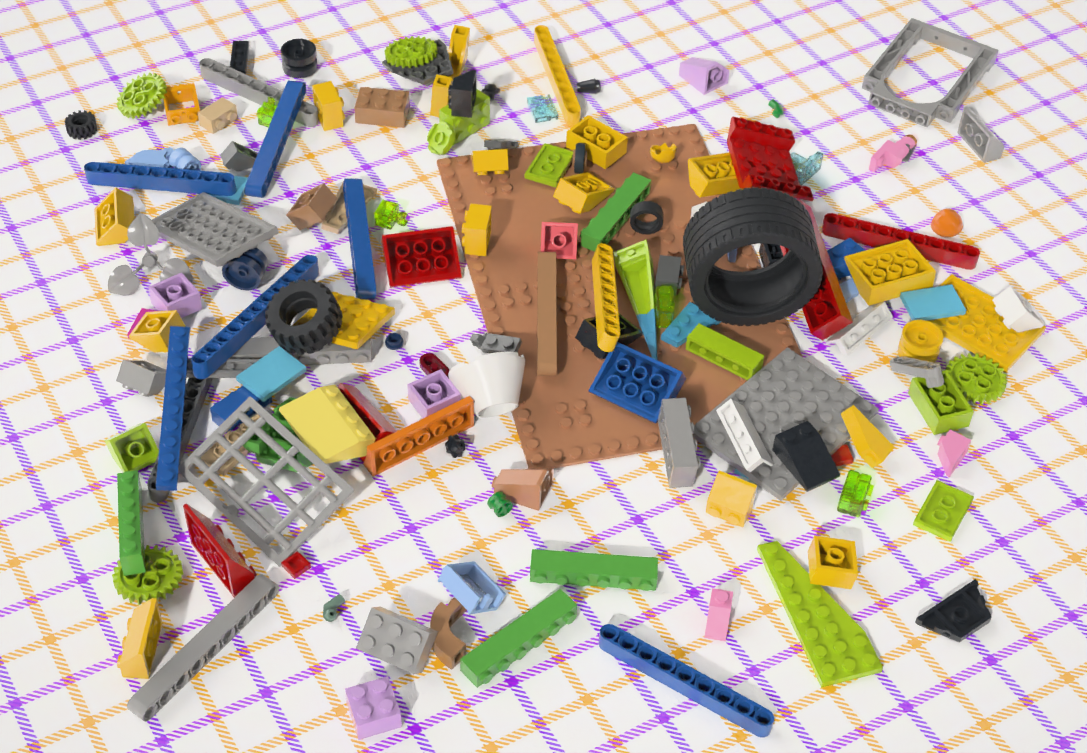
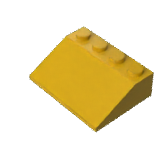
[844,239,936,306]

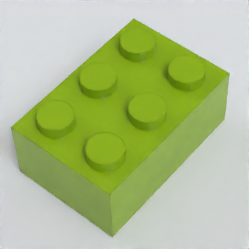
[439,89,490,145]
[908,370,974,435]

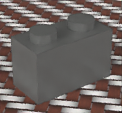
[654,255,684,296]

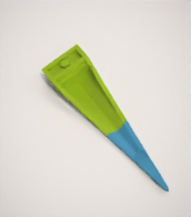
[613,240,657,360]

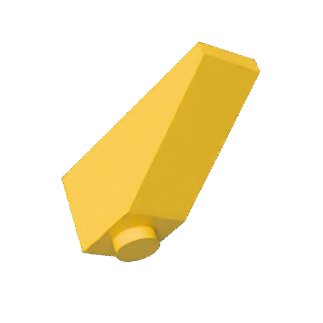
[841,405,895,468]

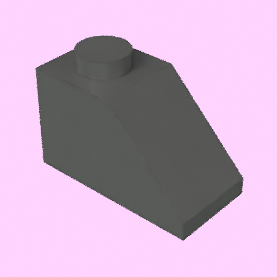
[220,141,258,172]

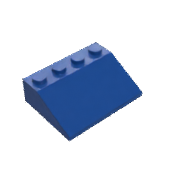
[588,342,686,424]

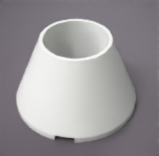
[448,352,525,418]

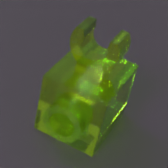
[256,96,277,128]
[374,199,408,230]

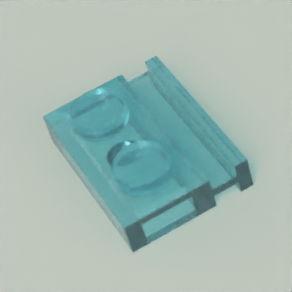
[527,94,558,123]

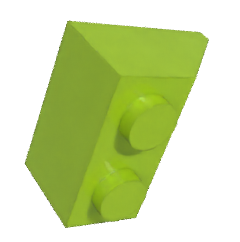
[104,423,159,472]

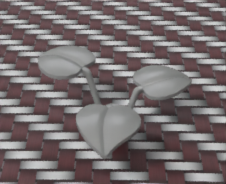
[108,213,194,296]

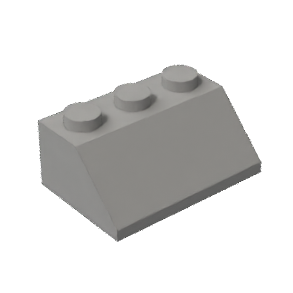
[957,106,1004,163]

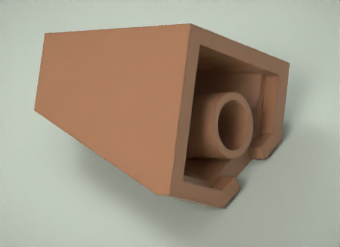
[491,468,554,511]

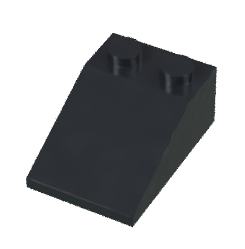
[575,314,643,359]
[772,421,840,492]

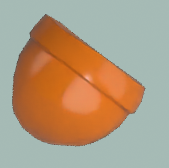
[931,208,963,237]

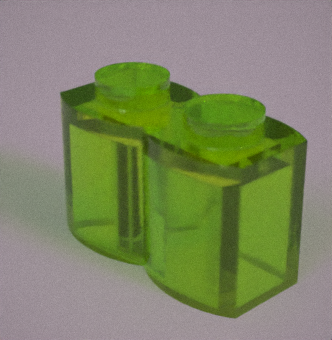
[655,285,675,328]

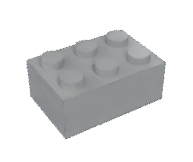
[356,606,438,675]

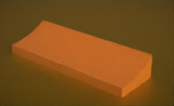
[363,396,474,477]

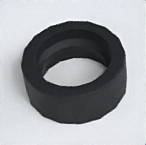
[630,201,664,235]

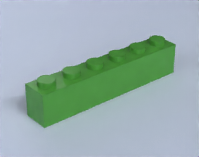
[580,172,652,252]
[117,470,146,576]
[530,549,658,591]
[460,588,577,688]

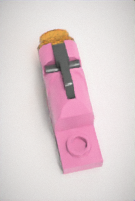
[868,134,917,172]

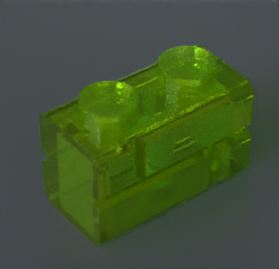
[837,470,874,518]

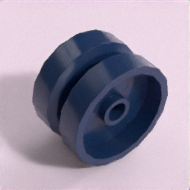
[222,247,269,291]

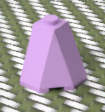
[679,57,730,95]

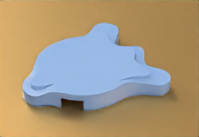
[125,147,174,168]

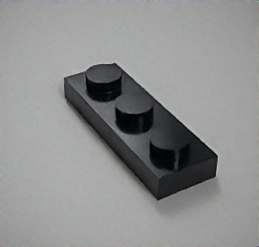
[230,41,250,74]

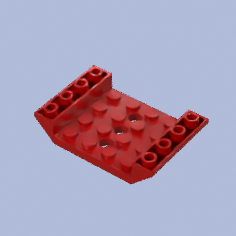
[727,116,814,202]

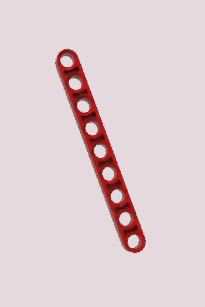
[821,213,980,270]

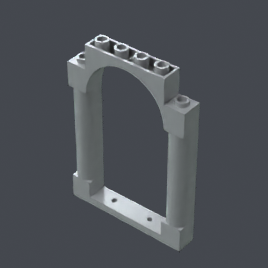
[861,18,999,128]

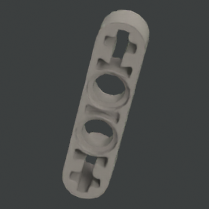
[889,357,944,388]

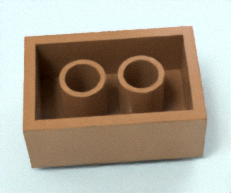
[354,87,410,128]

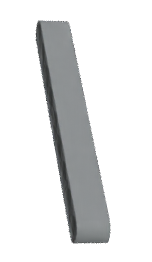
[199,58,319,127]
[127,574,280,722]

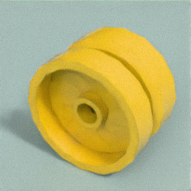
[897,320,944,363]

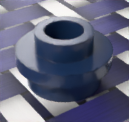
[385,333,404,350]

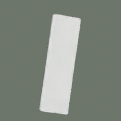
[825,302,893,356]
[716,399,774,472]

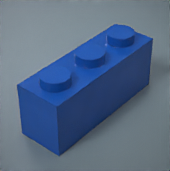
[210,386,273,433]

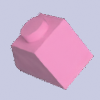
[937,430,971,477]
[704,588,733,642]

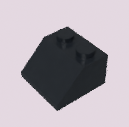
[448,69,477,118]

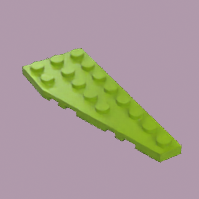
[757,541,883,688]

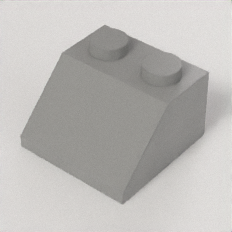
[116,359,166,397]

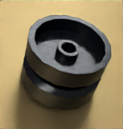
[281,38,318,78]

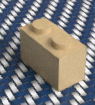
[198,97,238,134]

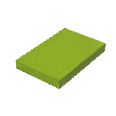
[524,143,573,188]
[913,480,974,542]

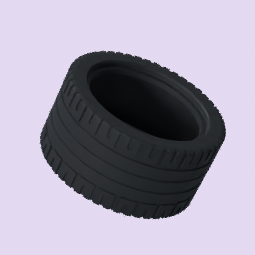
[683,188,823,326]

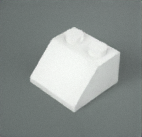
[992,286,1044,332]

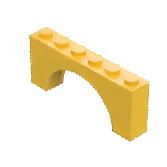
[430,25,470,118]

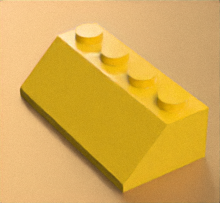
[688,153,744,198]

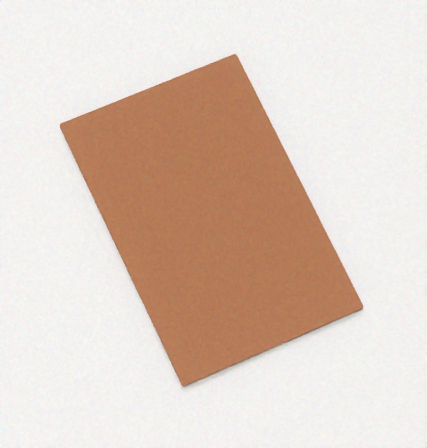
[436,124,803,469]

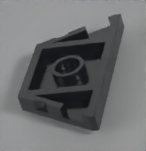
[915,579,992,643]

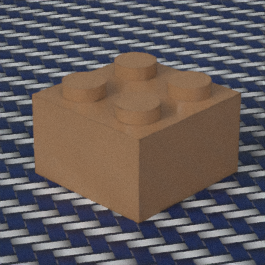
[286,183,338,231]

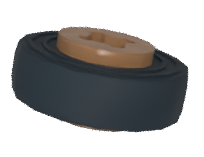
[572,143,587,174]

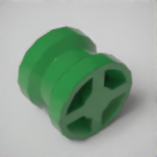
[487,491,513,517]

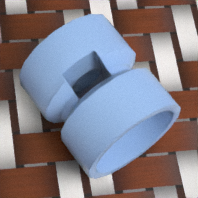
[169,147,201,170]

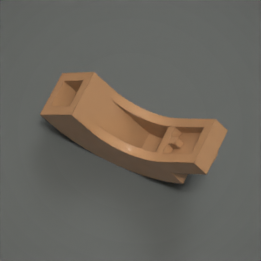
[430,597,467,670]

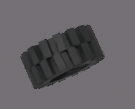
[64,110,98,140]

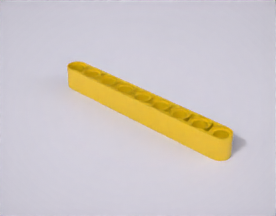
[534,25,581,126]
[592,243,620,352]

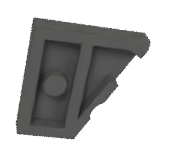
[484,140,518,150]

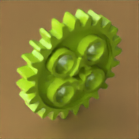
[384,36,438,68]
[116,72,167,119]
[945,353,1008,405]
[112,545,184,605]

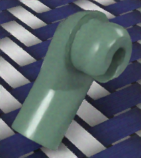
[323,594,345,622]

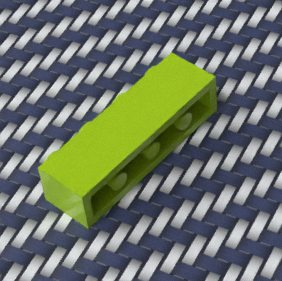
[686,323,764,381]

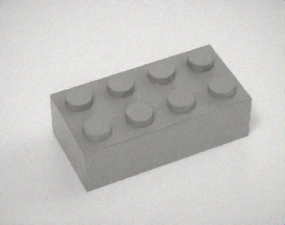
[658,398,700,488]

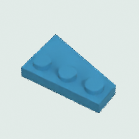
[661,302,721,348]

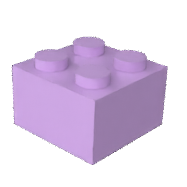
[148,273,202,318]
[407,369,461,418]
[345,676,402,740]

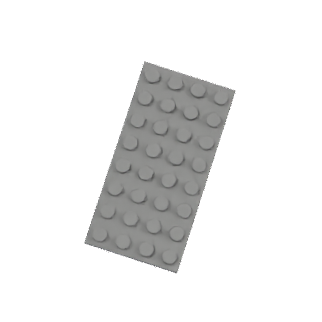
[152,192,279,267]

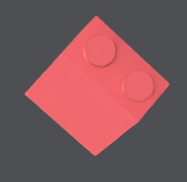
[541,222,578,259]

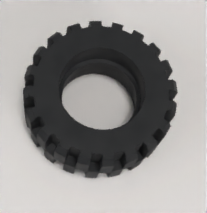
[265,279,343,355]

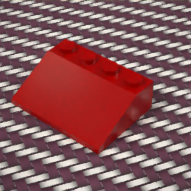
[381,226,462,288]
[183,503,257,598]

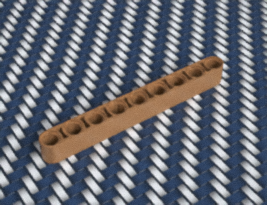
[537,252,557,376]

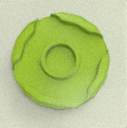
[427,121,455,156]

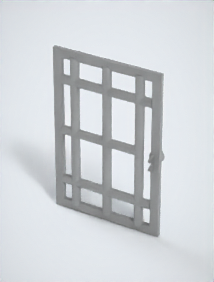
[179,396,355,567]

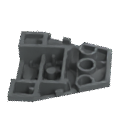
[381,39,453,87]

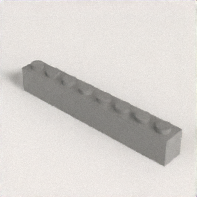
[229,337,371,365]

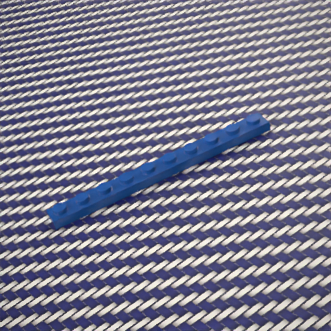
[156,326,190,491]

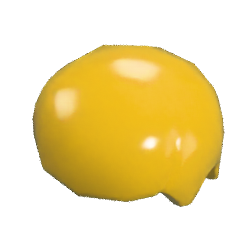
[650,143,677,163]

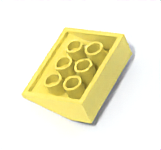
[279,385,376,464]

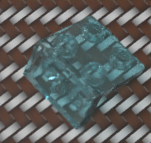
[790,151,824,185]

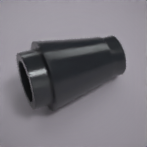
[577,78,601,94]

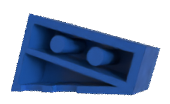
[827,238,866,281]

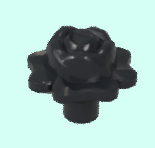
[481,84,500,101]
[445,434,466,458]

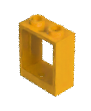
[163,83,200,126]

